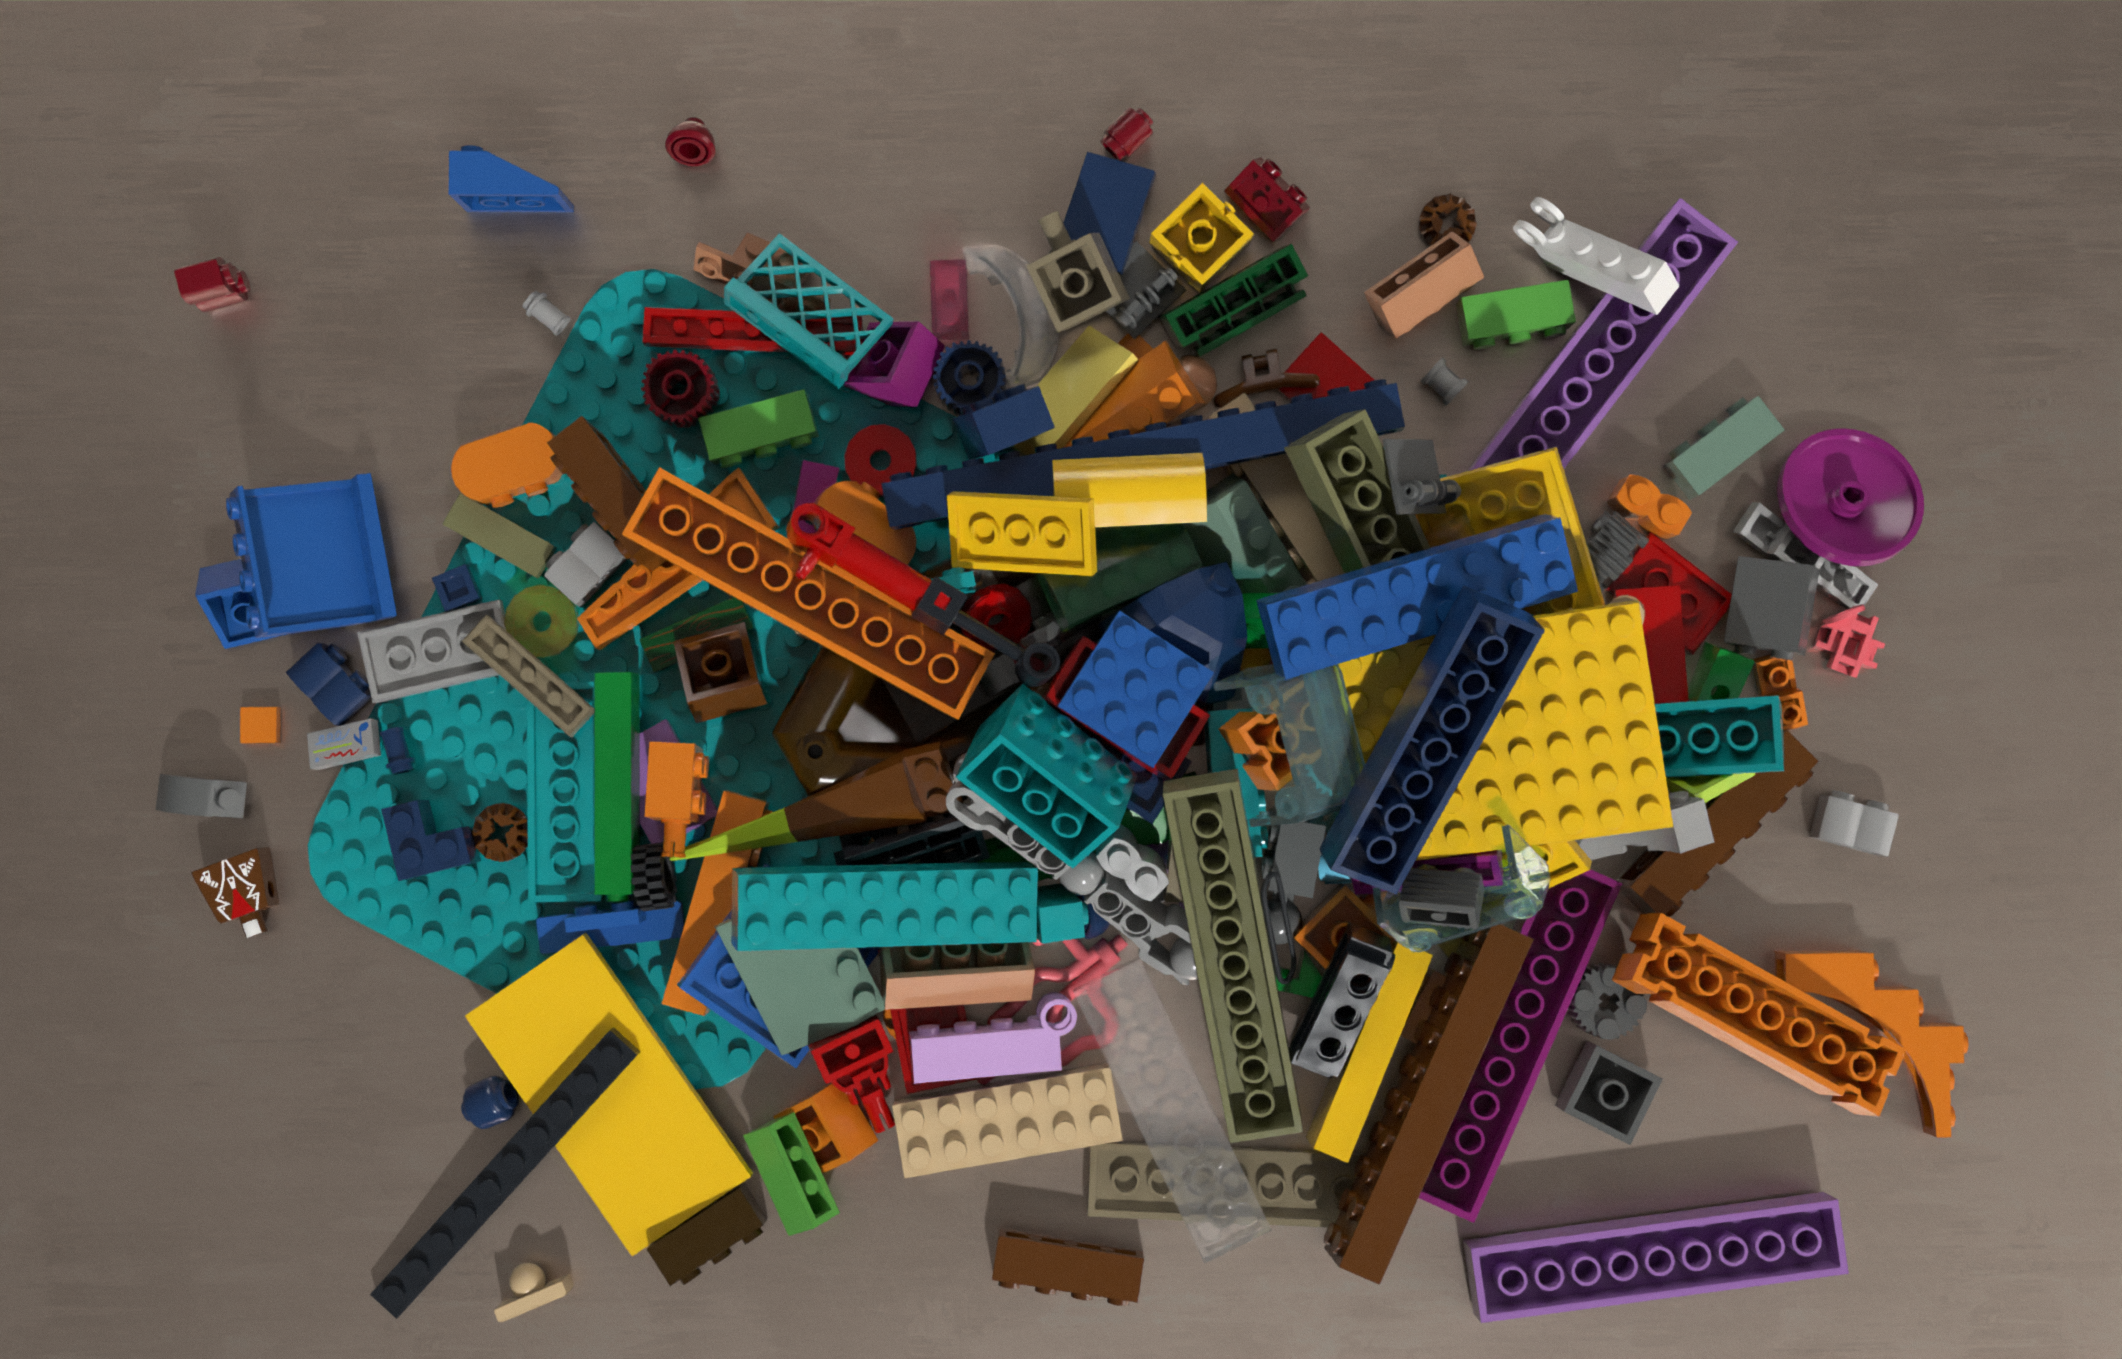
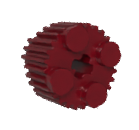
[641,350,720,428]

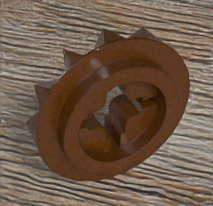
[1419,193,1477,246]
[471,803,528,862]

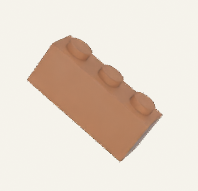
[1364,232,1484,338]

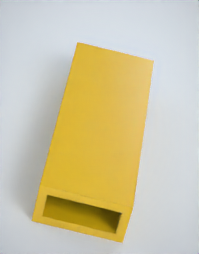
[1306,933,1433,1163]

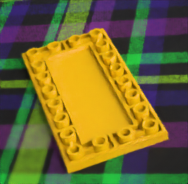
[465,933,753,1256]

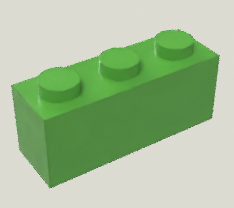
[1455,280,1576,350]
[698,389,819,468]
[743,1112,840,1236]

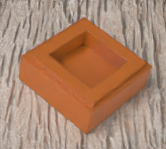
[240,707,281,744]

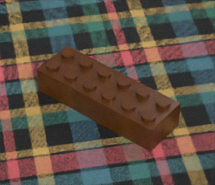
[1616,730,1819,917]

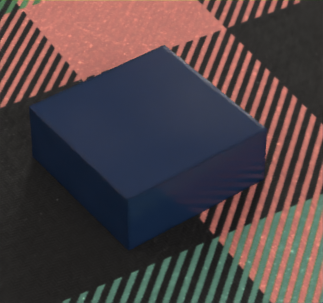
[432,564,482,612]

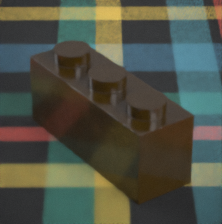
[647,1182,768,1286]

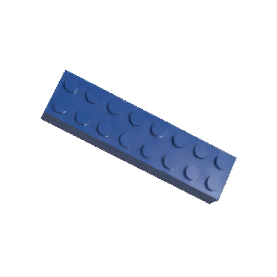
[1256,514,1578,679]

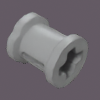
[1420,357,1469,406]

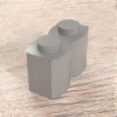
[544,522,626,608]
[1810,790,1899,857]
[1096,824,1169,901]

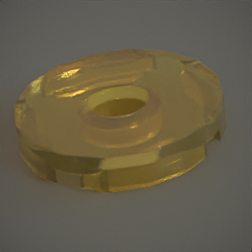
[504,585,579,658]

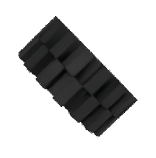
[631,842,677,911]

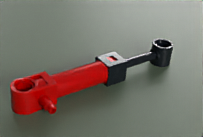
[786,503,1060,687]

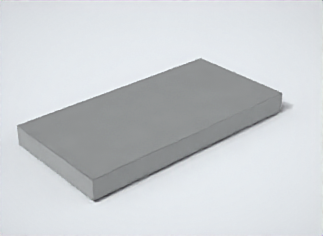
[357,600,509,704]

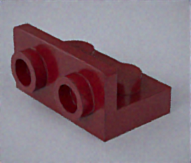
[1224,157,1310,242]

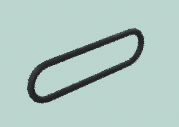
[1261,872,1297,984]

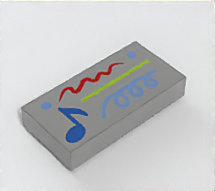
[307,718,381,770]

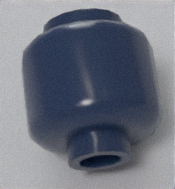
[461,1076,519,1129]

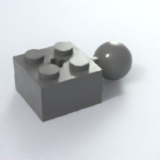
[1261,805,1326,945]

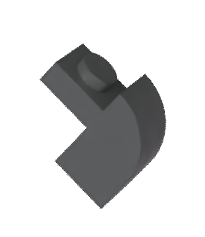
[156,774,247,818]

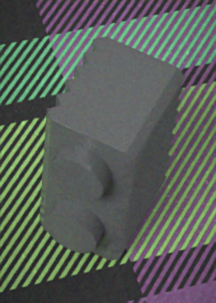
[1399,864,1485,930]

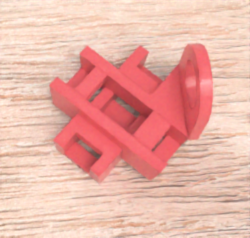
[1812,604,1885,678]

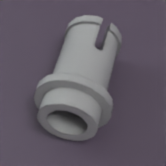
[522,291,571,336]

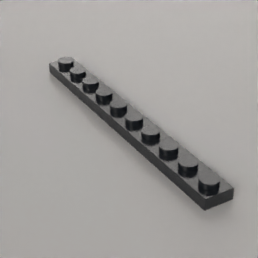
[370,1027,640,1319]

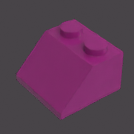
[843,321,945,407]

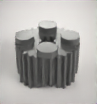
[1586,510,1649,593]
[1566,963,1647,1040]

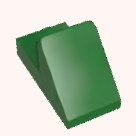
[1276,949,1322,998]

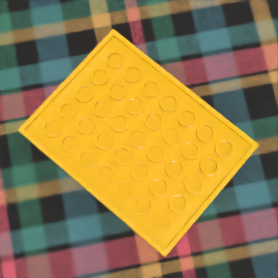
[1331,600,1673,861]

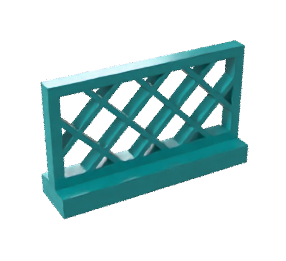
[724,233,894,390]

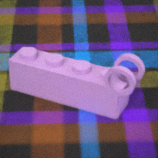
[909,992,1077,1083]

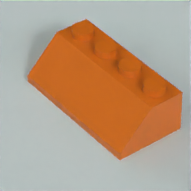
[1063,341,1205,448]

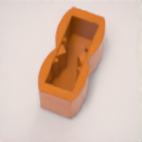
[1607,475,1692,539]

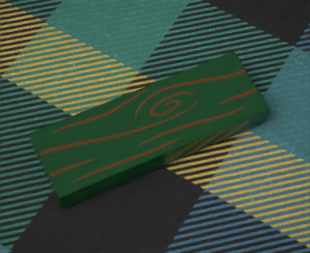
[639,597,755,673]

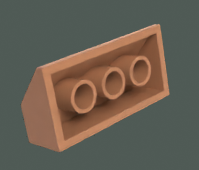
[879,942,1035,1010]

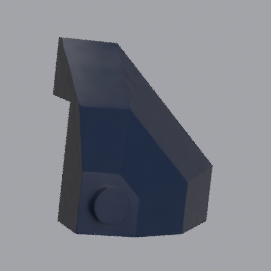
[1098,562,1248,707]

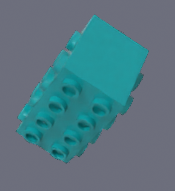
[955,684,1138,869]

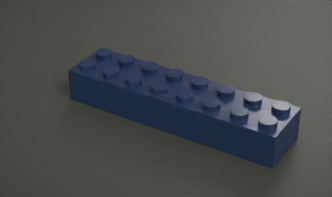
[1319,585,1545,894]

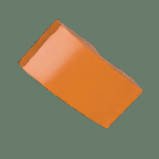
[1752,654,1808,730]

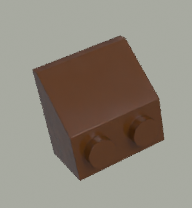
[673,622,767,723]

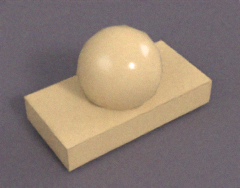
[494,1263,574,1322]

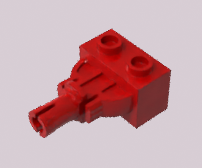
[807,1014,895,1133]

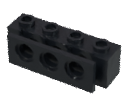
[833,813,990,866]
[1289,922,1395,1079]

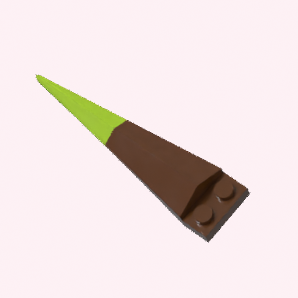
[669,741,964,861]

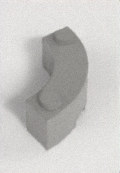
[1575,791,1714,860]

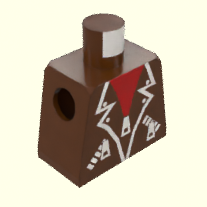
[191,847,279,939]

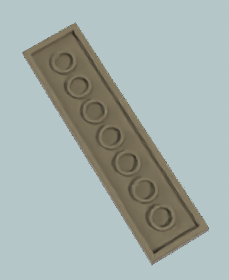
[1087,1142,1366,1228]

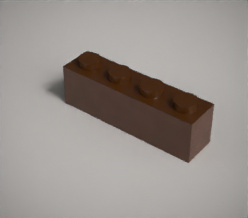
[992,1229,1144,1306]

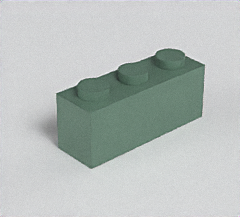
[1663,396,1785,500]

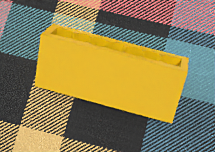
[1052,453,1207,527]

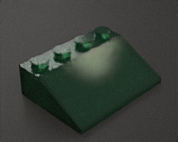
[1035,523,1203,633]

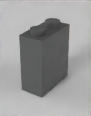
[1724,556,1820,661]

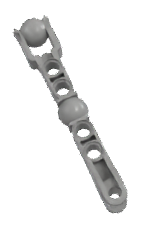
[946,753,1198,986]

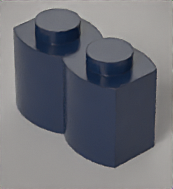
[286,642,372,726]

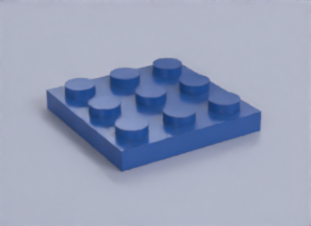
[1057,611,1214,768]

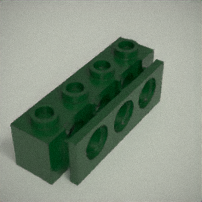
[1159,244,1309,357]

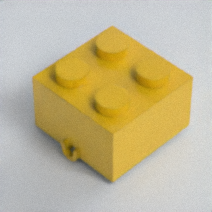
[1149,183,1254,293]

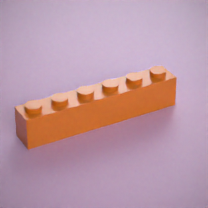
[662,790,773,1016]

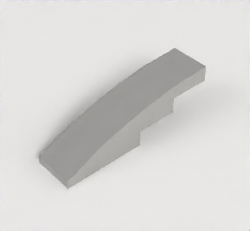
[1733,502,1878,614]

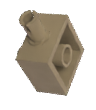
[1026,211,1130,332]

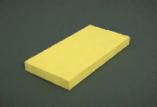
[1011,325,1138,456]

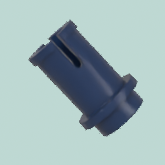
[380,727,415,775]

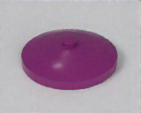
[1777,428,1924,566]

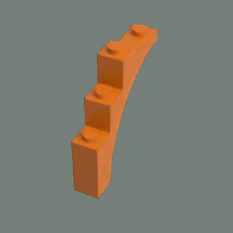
[1775,950,1969,1138]

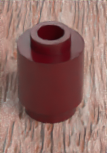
[1100,107,1153,161]

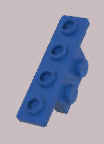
[536,900,685,954]

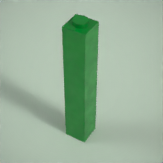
[595,672,640,902]

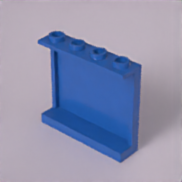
[226,473,397,638]

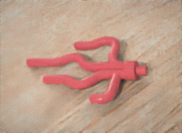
[977,934,1128,1085]

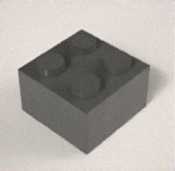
[1555,1041,1663,1145]

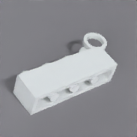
[1513,197,1679,315]

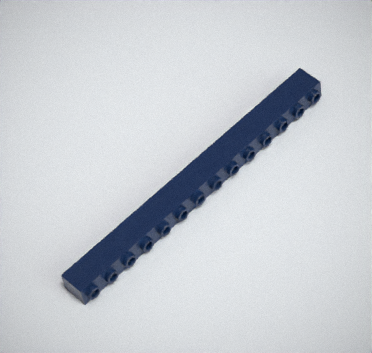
[881,379,1405,530]

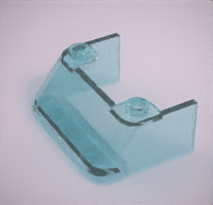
[1214,664,1365,827]
[1372,824,1551,952]

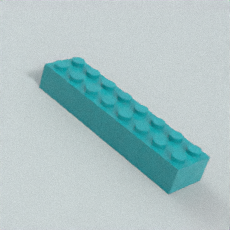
[731,862,1038,951]

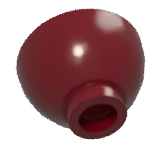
[665,117,716,166]

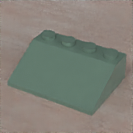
[714,918,885,1055]

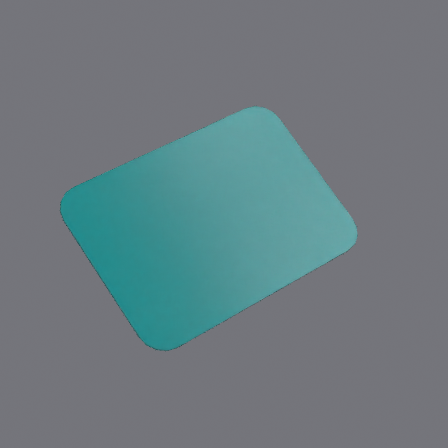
[307,269,1014,1089]

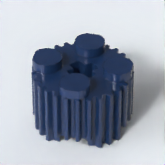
[933,340,1007,416]

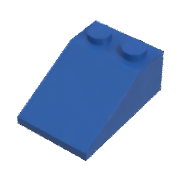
[448,145,574,212]

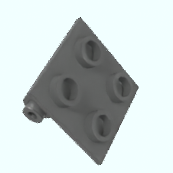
[1106,241,1186,340]
[1383,439,1461,514]

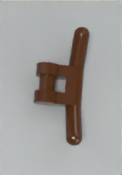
[1214,348,1320,408]

